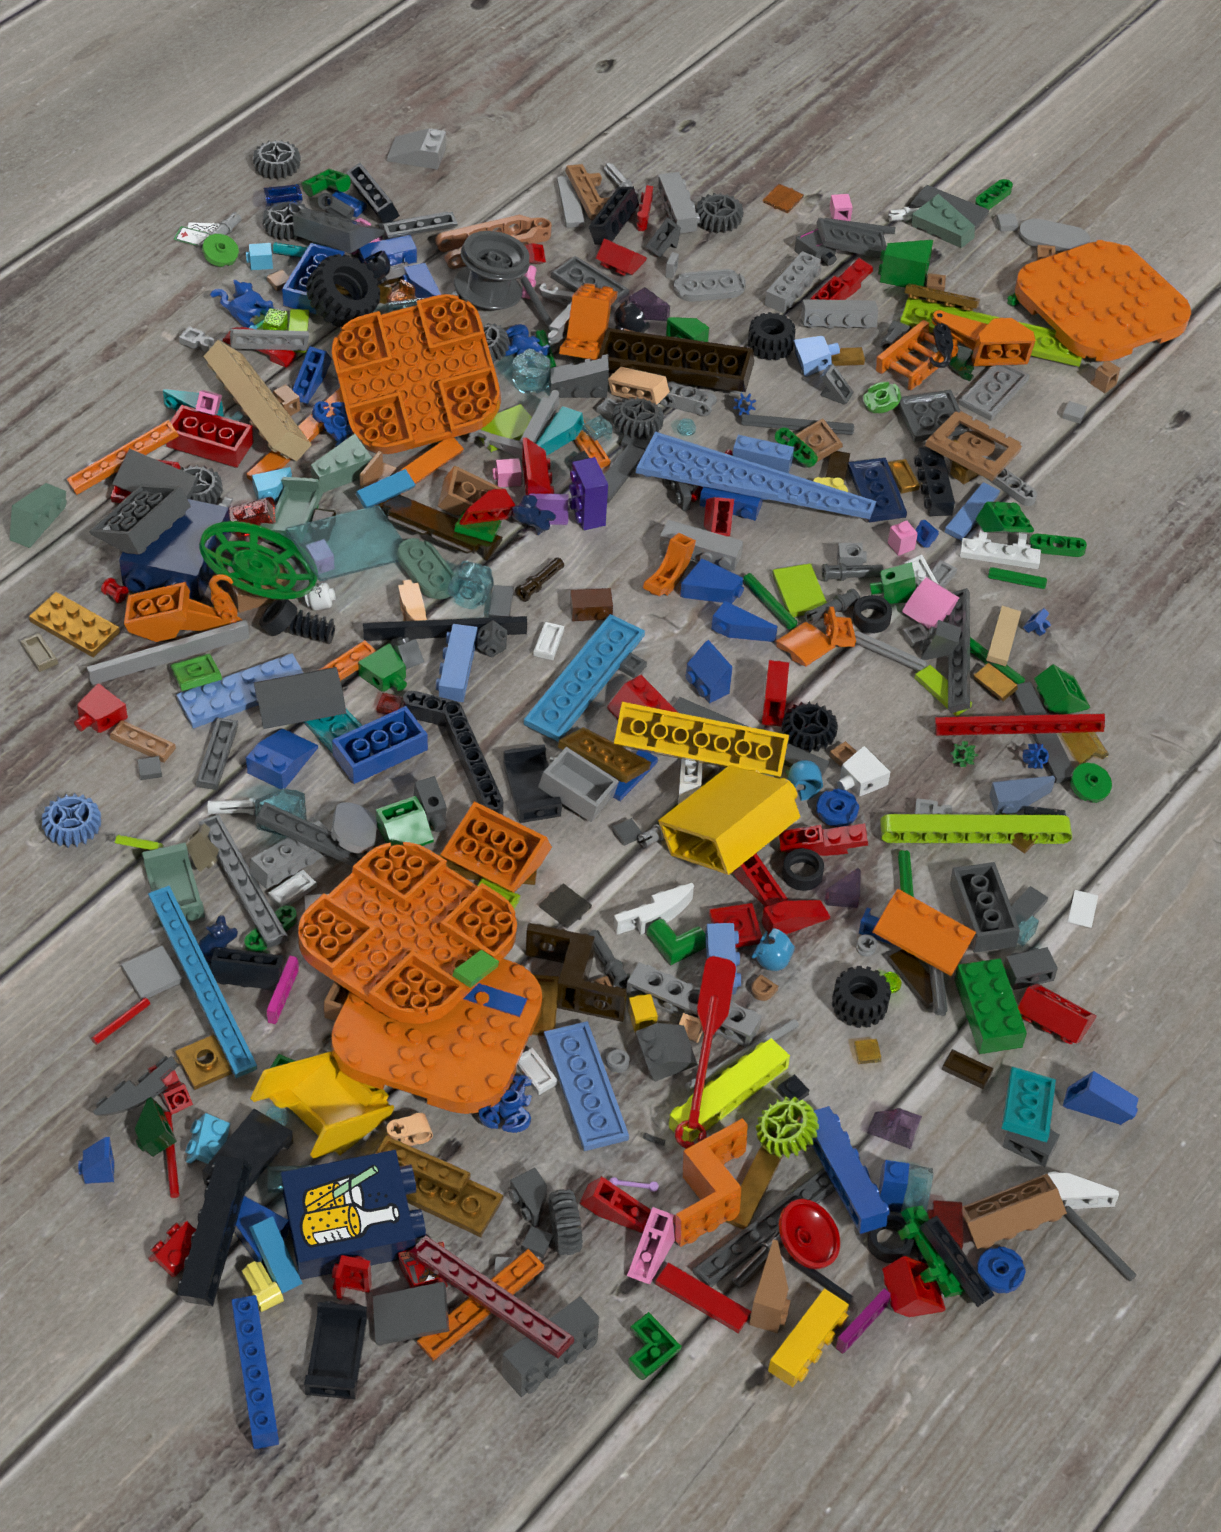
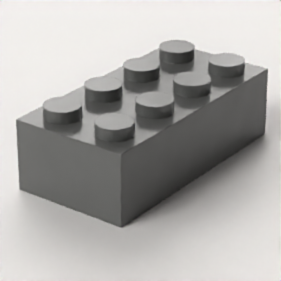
[950,862,1020,953]
[502,1296,599,1397]

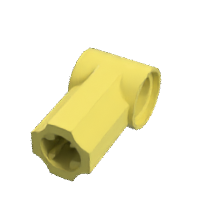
[242,1261,284,1312]

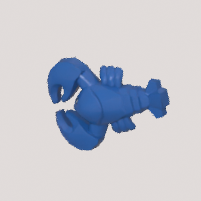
[504,324,550,358]
[312,401,353,447]
[478,1075,532,1133]

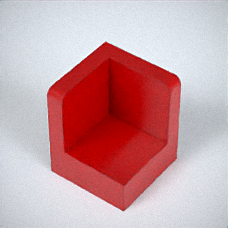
[525,243,546,264]

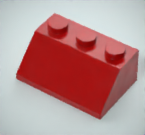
[522,437,554,495]
[607,674,678,720]
[1018,983,1097,1045]

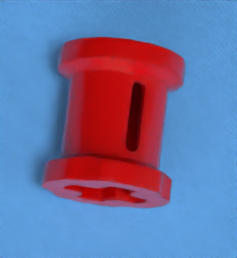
[101,578,129,603]

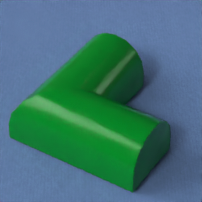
[302,169,351,197]
[646,919,706,966]
[628,1312,682,1380]

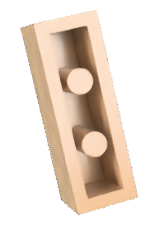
[608,367,669,405]

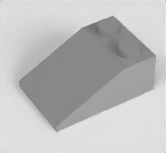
[387,128,446,170]

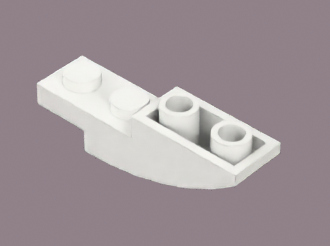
[613,883,694,935]

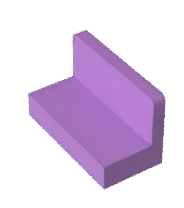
[529,494,569,525]

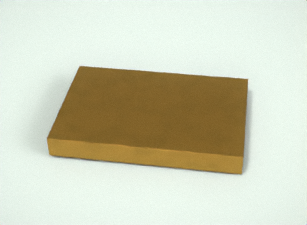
[532,975,559,1036]

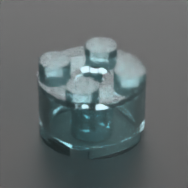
[512,349,550,394]
[448,561,494,609]

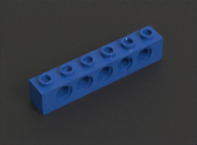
[232,1295,279,1449]

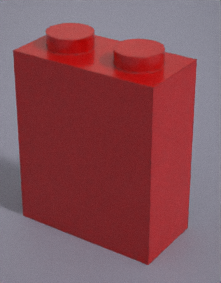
[762,660,790,727]

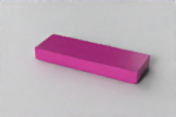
[267,956,299,1024]

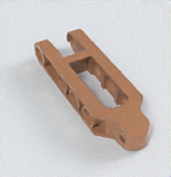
[435,214,552,269]

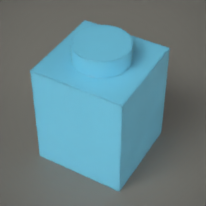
[246,243,273,270]

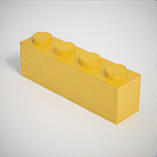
[768,1288,849,1388]

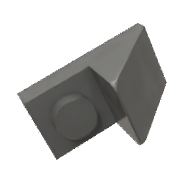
[645,218,681,258]
[820,364,854,405]

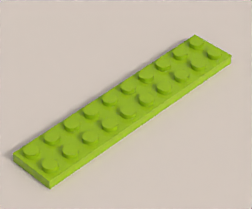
[900,297,1082,367]

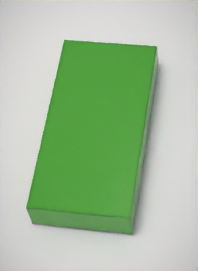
[452,950,499,988]

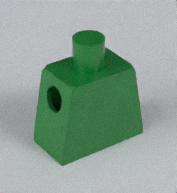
[870,562,916,604]
[358,643,407,692]

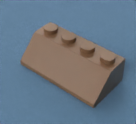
[959,1173,1067,1249]

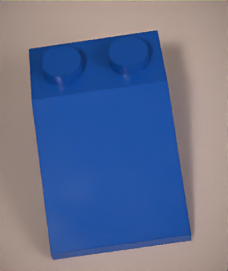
[246,728,318,791]

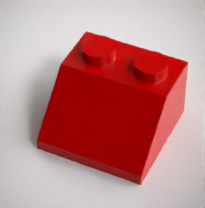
[595,238,647,276]
[882,1256,946,1317]

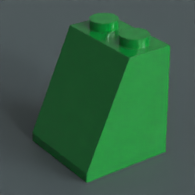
[878,240,934,288]

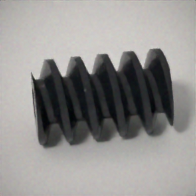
[290,610,335,644]

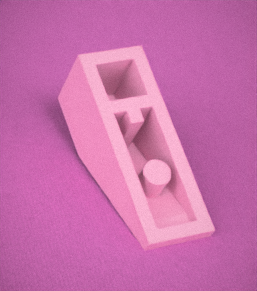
[627,1207,676,1285]

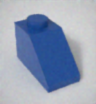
[78,1137,115,1184]

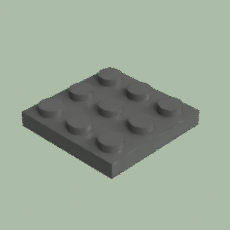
[898,389,969,442]

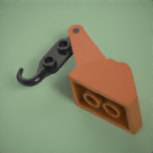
[929,310,1036,368]

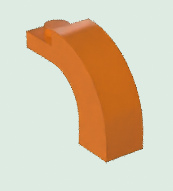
[643,533,696,596]

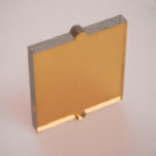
[763,184,804,214]

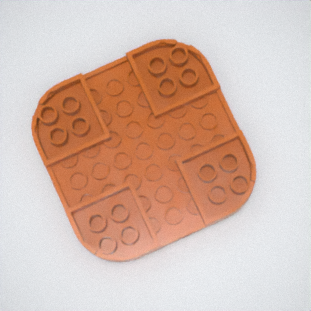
[1015,240,1191,361]
[332,294,501,454]
[298,842,517,1024]
[331,959,542,1114]

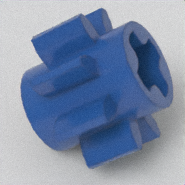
[733,392,756,415]
[1023,743,1049,769]

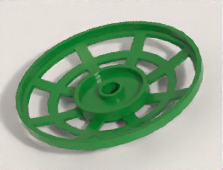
[199,521,318,600]

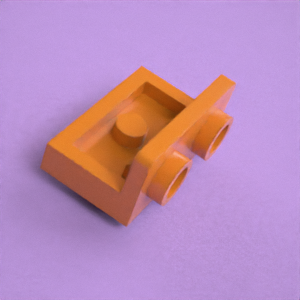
[824,606,856,647]

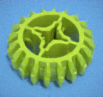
[755,1097,819,1159]

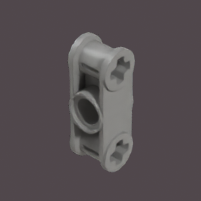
[660,382,717,416]

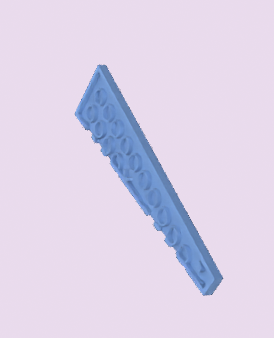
[636,432,876,519]

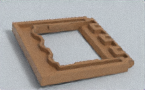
[925,411,1022,481]

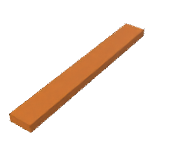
[247,387,344,481]

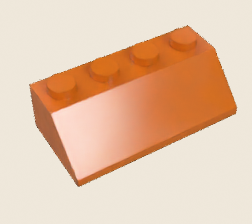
[873,889,976,976]

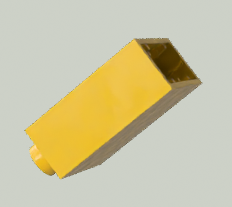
[658,765,801,875]

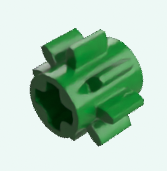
[950,741,978,767]

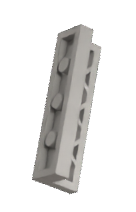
[230,329,309,351]

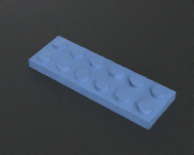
[176,653,304,729]
[544,1021,629,1151]

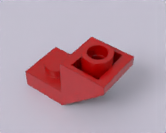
[148,1065,193,1115]

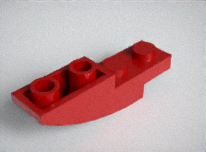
[811,258,873,300]
[779,823,868,856]

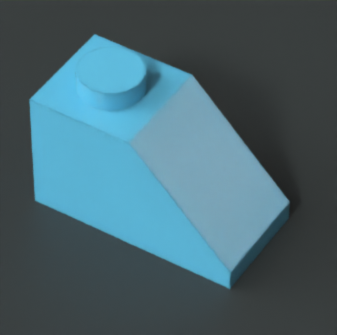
[252,467,292,505]

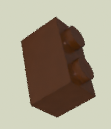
[570,588,613,621]

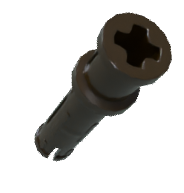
[515,557,565,602]

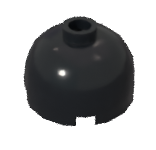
[360,250,391,284]
[614,300,650,333]

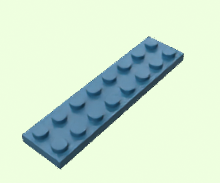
[524,614,645,742]

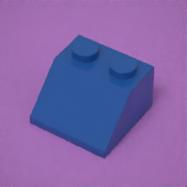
[685,640,733,704]

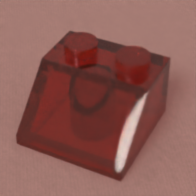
[229,497,276,538]

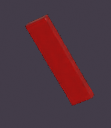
[655,1262,752,1334]

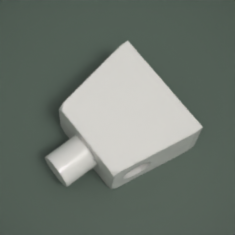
[837,746,890,796]

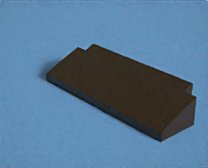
[383,495,503,561]

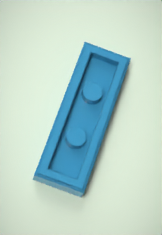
[356,469,416,510]
[249,1216,303,1294]

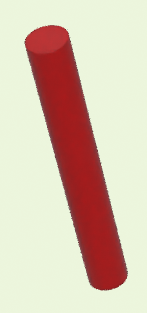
[91,997,151,1045]

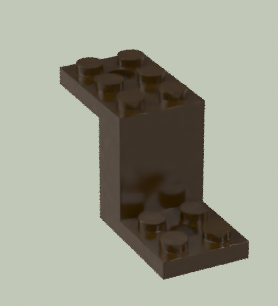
[526,923,627,1022]

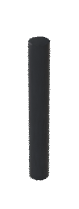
[789,1257,853,1304]

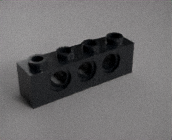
[346,163,400,223]
[589,186,639,245]
[914,447,955,517]

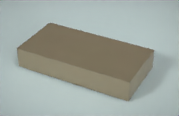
[20,633,58,672]

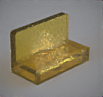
[1061,732,1109,764]

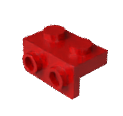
[148,1221,196,1278]
[332,1255,372,1300]

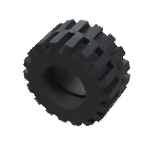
[748,312,796,360]
[832,966,891,1028]

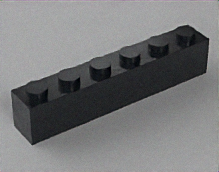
[177,1155,252,1306]

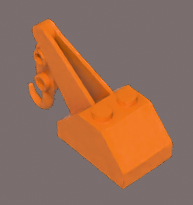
[124,574,242,642]

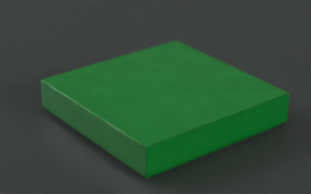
[454,510,502,542]

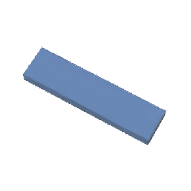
[945,482,1000,541]

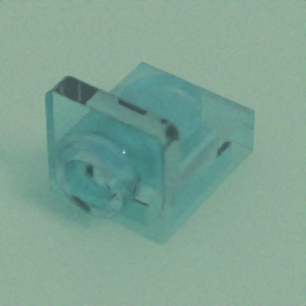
[582,415,613,441]

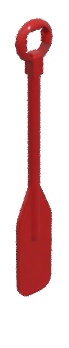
[675,956,736,1149]

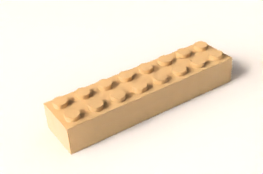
[204,340,312,461]

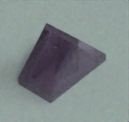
[824,868,861,908]

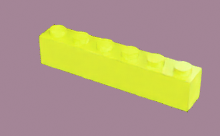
[669,1038,790,1142]

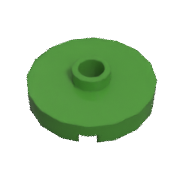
[202,234,239,267]
[863,382,901,413]

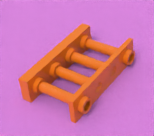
[876,320,959,390]

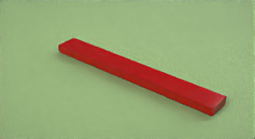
[935,714,1105,736]

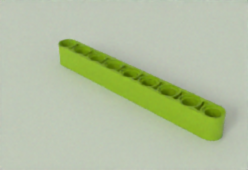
[880,814,1072,844]

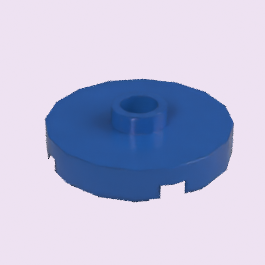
[816,789,859,827]
[976,1247,1026,1293]

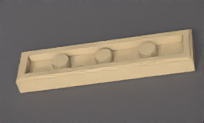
[987,606,1021,666]

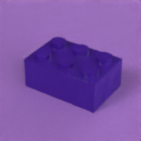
[569,457,608,530]

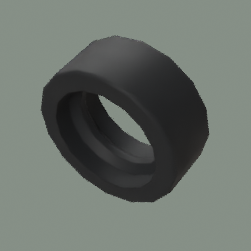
[853,595,892,633]
[259,599,298,636]
[782,848,825,891]
[868,1215,914,1263]

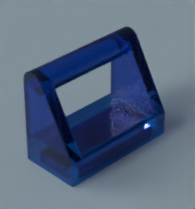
[263,184,303,207]

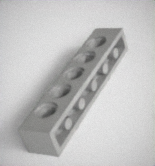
[627,962,762,1047]

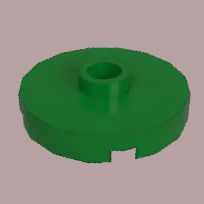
[1070,763,1112,803]

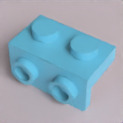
[185,1113,231,1164]

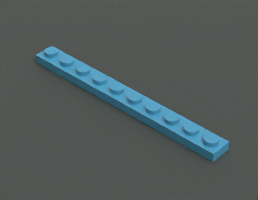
[148,886,257,1078]

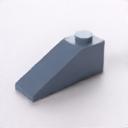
[989,776,1055,815]

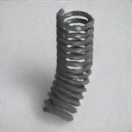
[643,1133,666,1146]

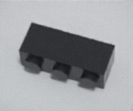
[211,947,283,991]

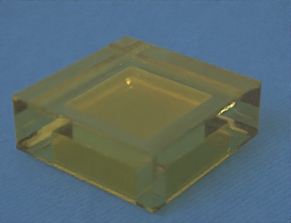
[854,1039,881,1065]

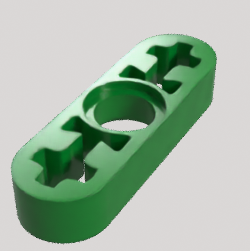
[975,179,1013,210]
[775,427,818,468]
[1029,533,1087,557]
[244,905,297,953]

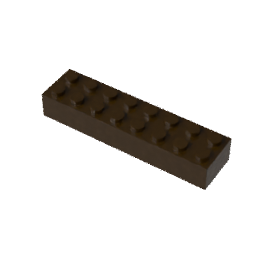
[598,328,755,393]

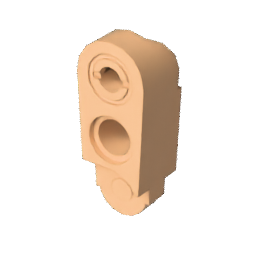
[398,579,427,621]

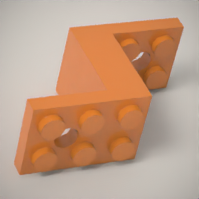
[559,283,618,360]
[675,1118,748,1247]

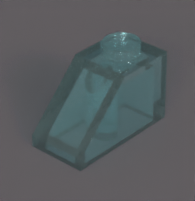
[901,1164,933,1217]

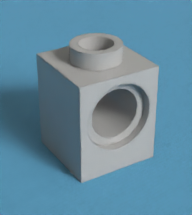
[837,543,867,566]

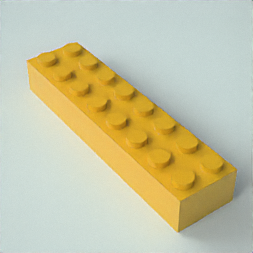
[613,702,789,778]

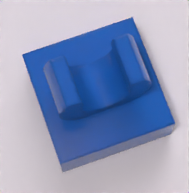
[916,520,939,548]
[1023,608,1051,636]

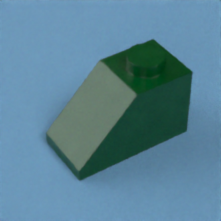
[135,1097,177,1157]

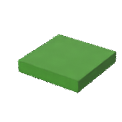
[170,654,222,691]

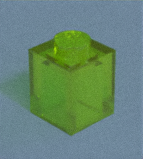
[263,308,288,331]

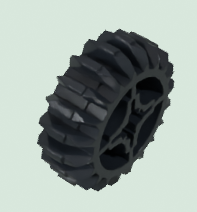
[781,701,838,752]

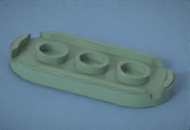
[397,538,458,599]

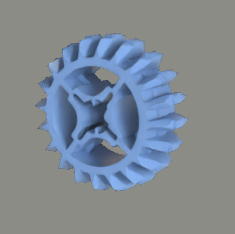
[42,793,101,848]

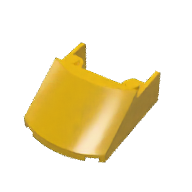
[250,1051,394,1158]

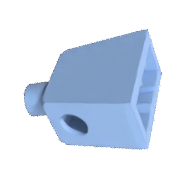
[794,336,840,377]

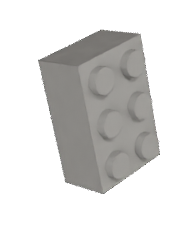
[538,747,619,822]

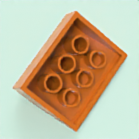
[440,801,552,893]

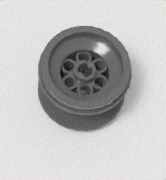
[454,231,530,310]

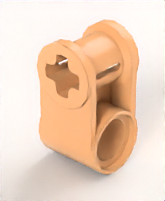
[387,1113,433,1146]

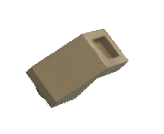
[186,823,219,872]

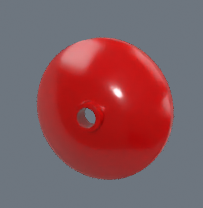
[779,1199,840,1269]

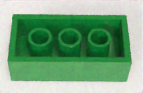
[954,958,1027,1054]

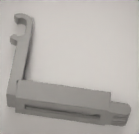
[540,283,574,352]
[470,390,559,459]

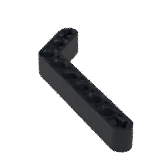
[403,691,504,816]

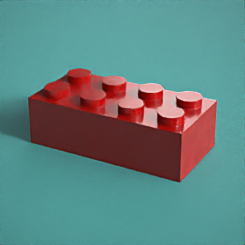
[166,405,254,468]

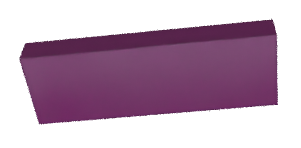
[836,1289,891,1354]

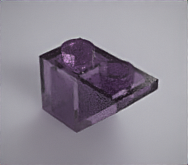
[629,287,670,321]
[867,1108,922,1149]

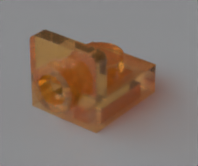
[386,279,415,310]

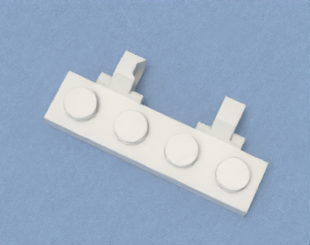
[960,527,1041,569]

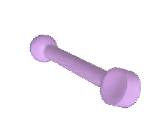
[609,1177,659,1192]

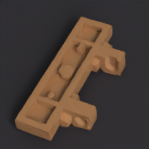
[565,164,610,220]

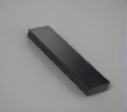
[919,1215,995,1308]

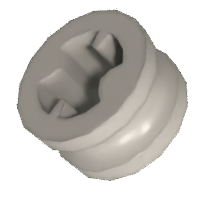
[856,935,877,957]

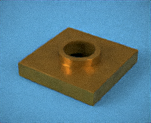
[175,1034,233,1090]

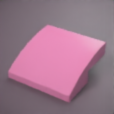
[902,577,959,629]

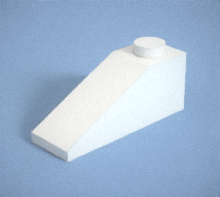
[678,759,702,805]
[1044,1171,1119,1209]

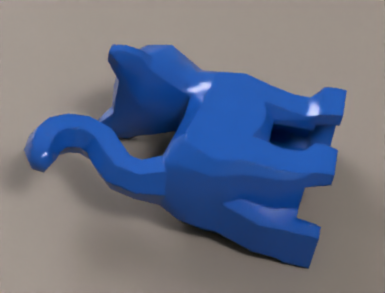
[210,279,274,328]

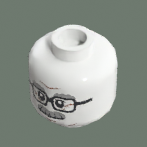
[305,582,336,611]

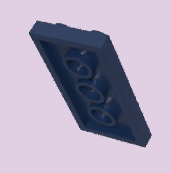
[848,457,907,523]

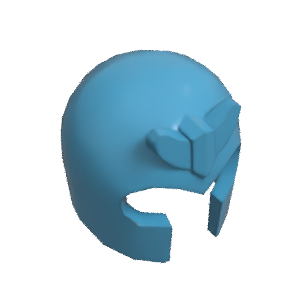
[785,760,823,801]
[752,928,795,971]

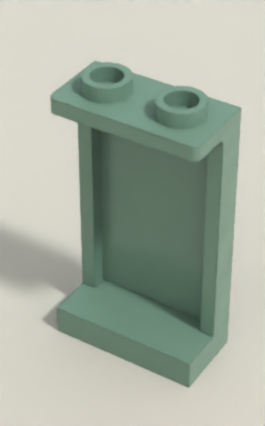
[260,477,324,545]
[142,842,205,927]

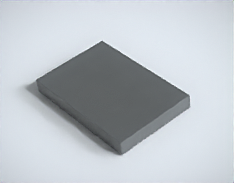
[373,1282,449,1345]

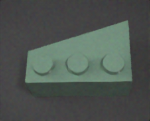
[912,194,975,248]
[311,434,372,492]
[10,483,67,548]

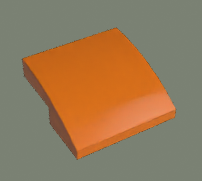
[776,622,835,667]

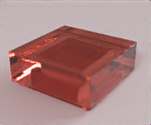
[376,693,403,715]

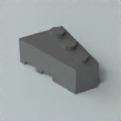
[550,354,609,398]

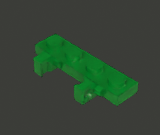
[898,1206,965,1298]

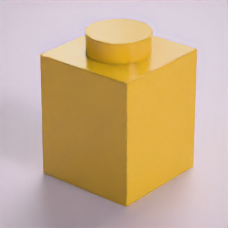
[628,994,658,1033]

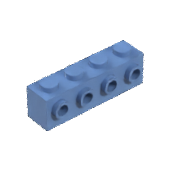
[436,624,477,702]

